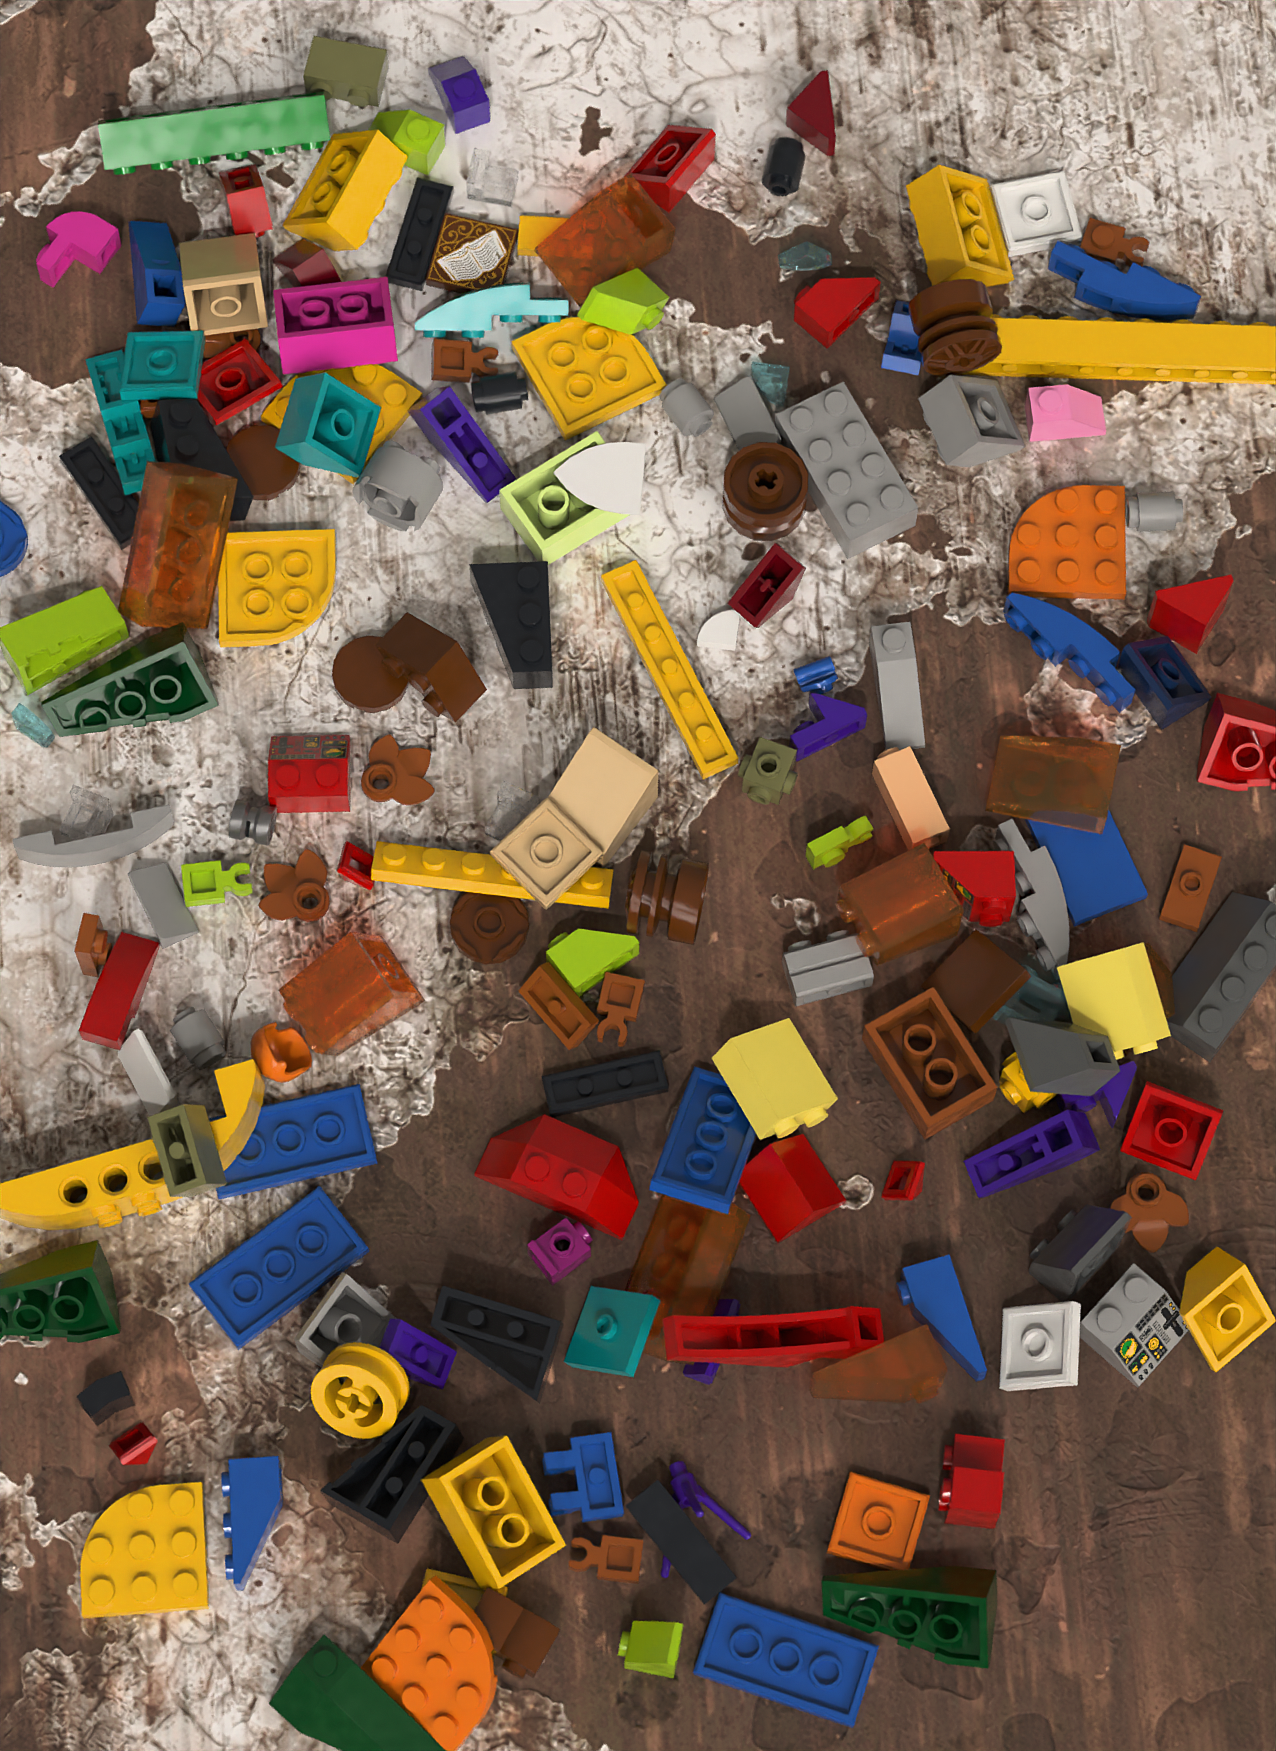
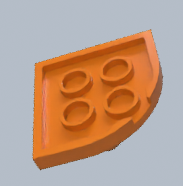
[1008,485,1126,600]
[360,1575,497,1751]

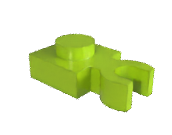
[806,816,874,869]
[181,860,253,907]

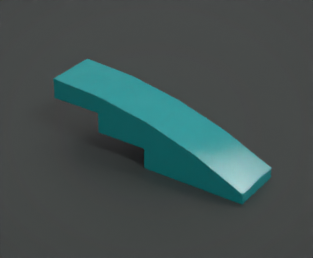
[85,349,162,495]

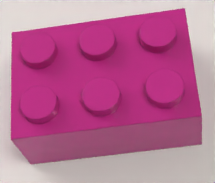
[273,277,398,375]

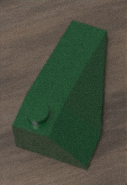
[41,622,219,737]
[0,1240,121,1343]
[821,1566,997,1669]
[269,1635,446,1751]

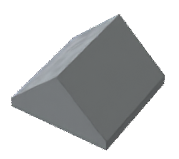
[294,1272,396,1383]

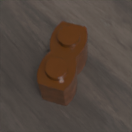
[474,1587,560,1679]

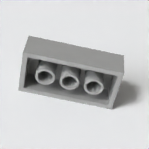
[775,382,918,559]

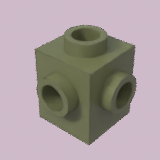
[738,737,798,805]

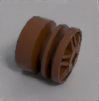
[908,279,1002,376]
[625,850,709,945]

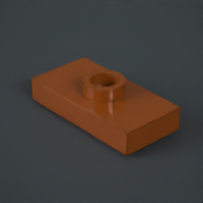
[1159,844,1222,932]

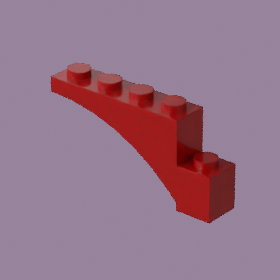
[663,1306,885,1368]

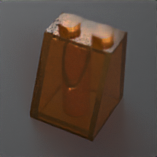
[836,843,964,966]
[279,932,425,1056]

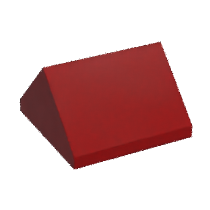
[623,125,716,213]
[197,338,283,427]
[1147,574,1234,654]
[1120,1081,1224,1180]
[739,1134,846,1244]

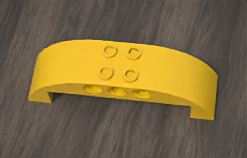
[0,1059,265,1230]

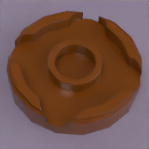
[226,425,300,500]
[332,635,409,713]
[450,892,529,965]

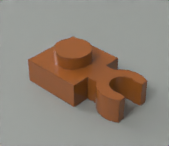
[1080,218,1150,267]
[431,339,498,383]
[597,972,645,1047]
[569,1535,643,1584]

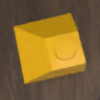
[1179,1247,1276,1372]

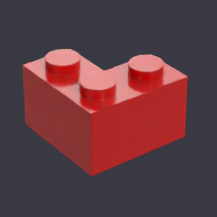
[938,1434,1005,1529]

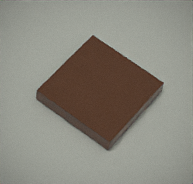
[921,929,1031,1034]

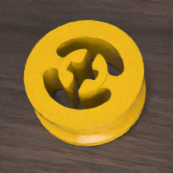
[311,1342,410,1439]

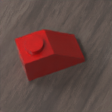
[219,164,273,238]
[794,277,881,349]

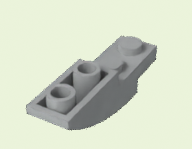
[993,819,1069,980]

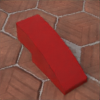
[79,932,160,1050]

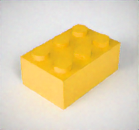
[421,1435,566,1589]

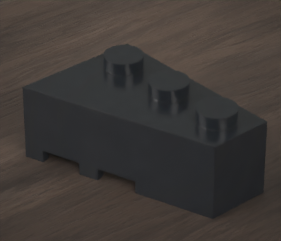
[150,398,254,524]
[469,561,553,689]
[430,1285,564,1403]
[320,1405,464,1544]

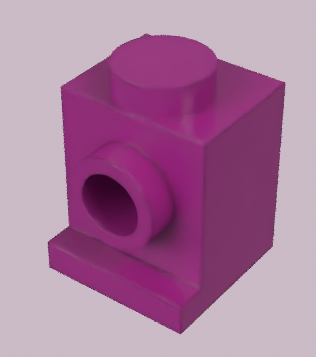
[527,1218,593,1286]

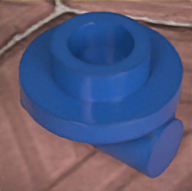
[793,656,838,695]

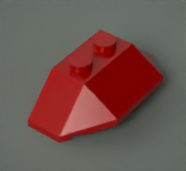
[474,1114,639,1240]

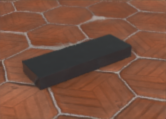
[385,177,454,291]
[59,436,154,550]
[541,1050,669,1117]
[625,1480,737,1605]

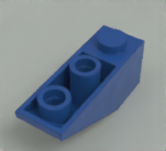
[128,221,185,327]
[221,1456,283,1591]

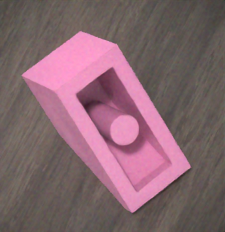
[1025,384,1106,442]

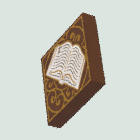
[426,213,519,294]

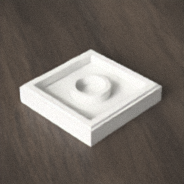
[990,170,1083,257]
[999,1301,1081,1391]

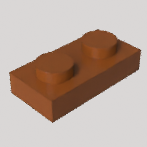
[74,913,112,978]
[518,962,599,1050]

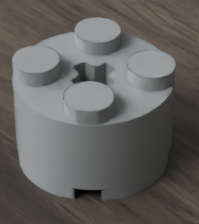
[353,440,443,531]

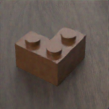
[376,612,487,723]

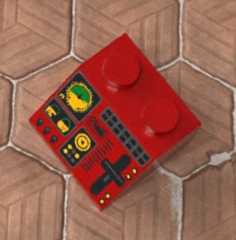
[268,735,350,813]
[928,851,1016,927]

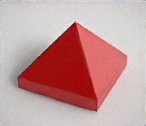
[337,841,375,890]
[881,1160,925,1201]
[109,1422,158,1465]

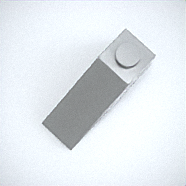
[869,622,925,750]

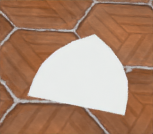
[553,442,646,515]

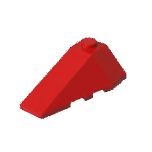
[1196,693,1276,791]

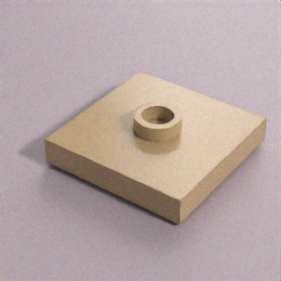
[490,798,603,910]

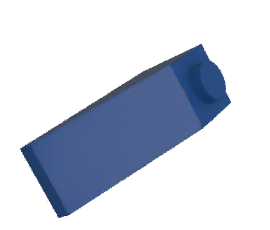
[896,1254,987,1382]

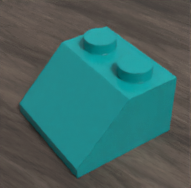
[275,372,381,477]

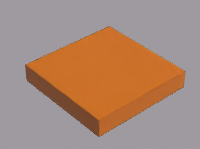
[827,1472,930,1571]

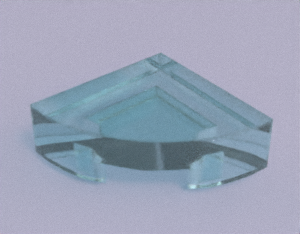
[778,241,832,271]
[751,361,790,407]
[11,703,55,748]

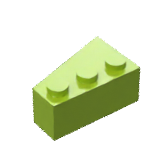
[0,586,129,695]

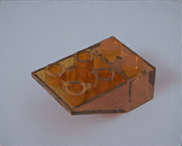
[535,173,676,307]

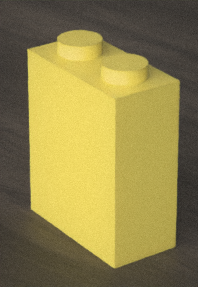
[1057,942,1171,1060]
[712,1018,838,1140]

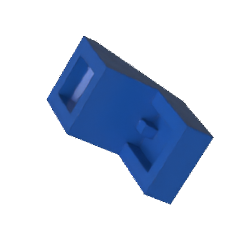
[881,300,922,376]

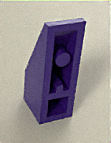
[408,386,517,503]
[964,1110,1100,1198]

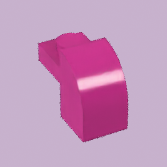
[36,212,122,288]

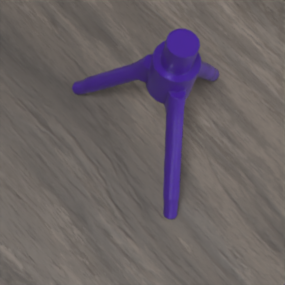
[661,1461,751,1578]

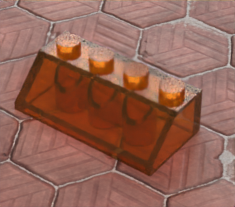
[118,461,238,629]
[624,1194,751,1365]

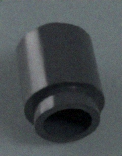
[762,137,806,196]
[471,371,528,415]

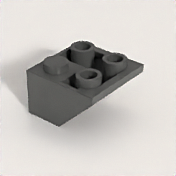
[1005,1017,1120,1096]

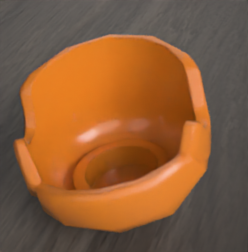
[250,1022,312,1083]

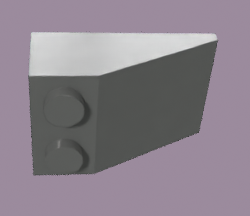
[1028,1205,1132,1302]

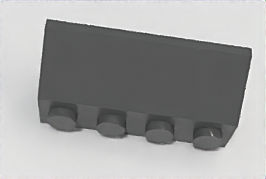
[1159,892,1276,1062]

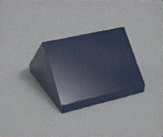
[1117,636,1212,730]

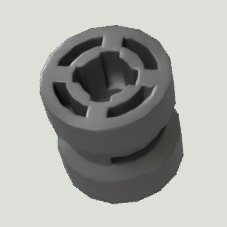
[228,799,277,846]

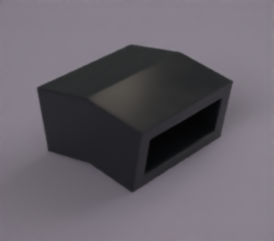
[76,1371,135,1427]

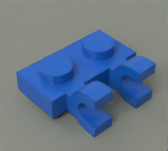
[542,1432,624,1522]

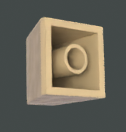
[179,233,268,336]
[548,727,659,868]

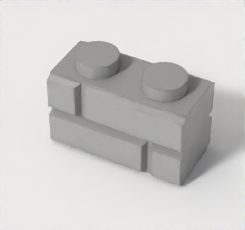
[782,930,874,1007]

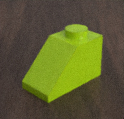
[368,109,445,176]
[577,267,669,335]
[546,928,639,997]
[618,1621,683,1679]

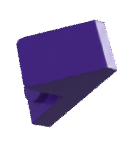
[789,693,867,762]
[1056,1061,1137,1128]
[379,1318,457,1389]

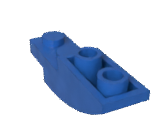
[1048,241,1201,320]
[1003,592,1135,713]

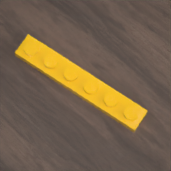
[601,560,739,779]
[371,841,614,909]

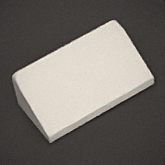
[118,1028,179,1116]

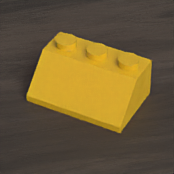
[282,130,408,251]
[906,165,1014,287]

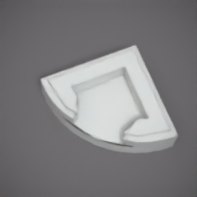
[697,610,740,651]

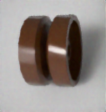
[722,442,808,541]

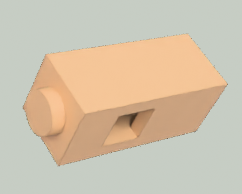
[872,746,950,856]

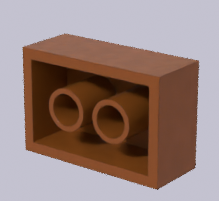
[862,987,997,1140]

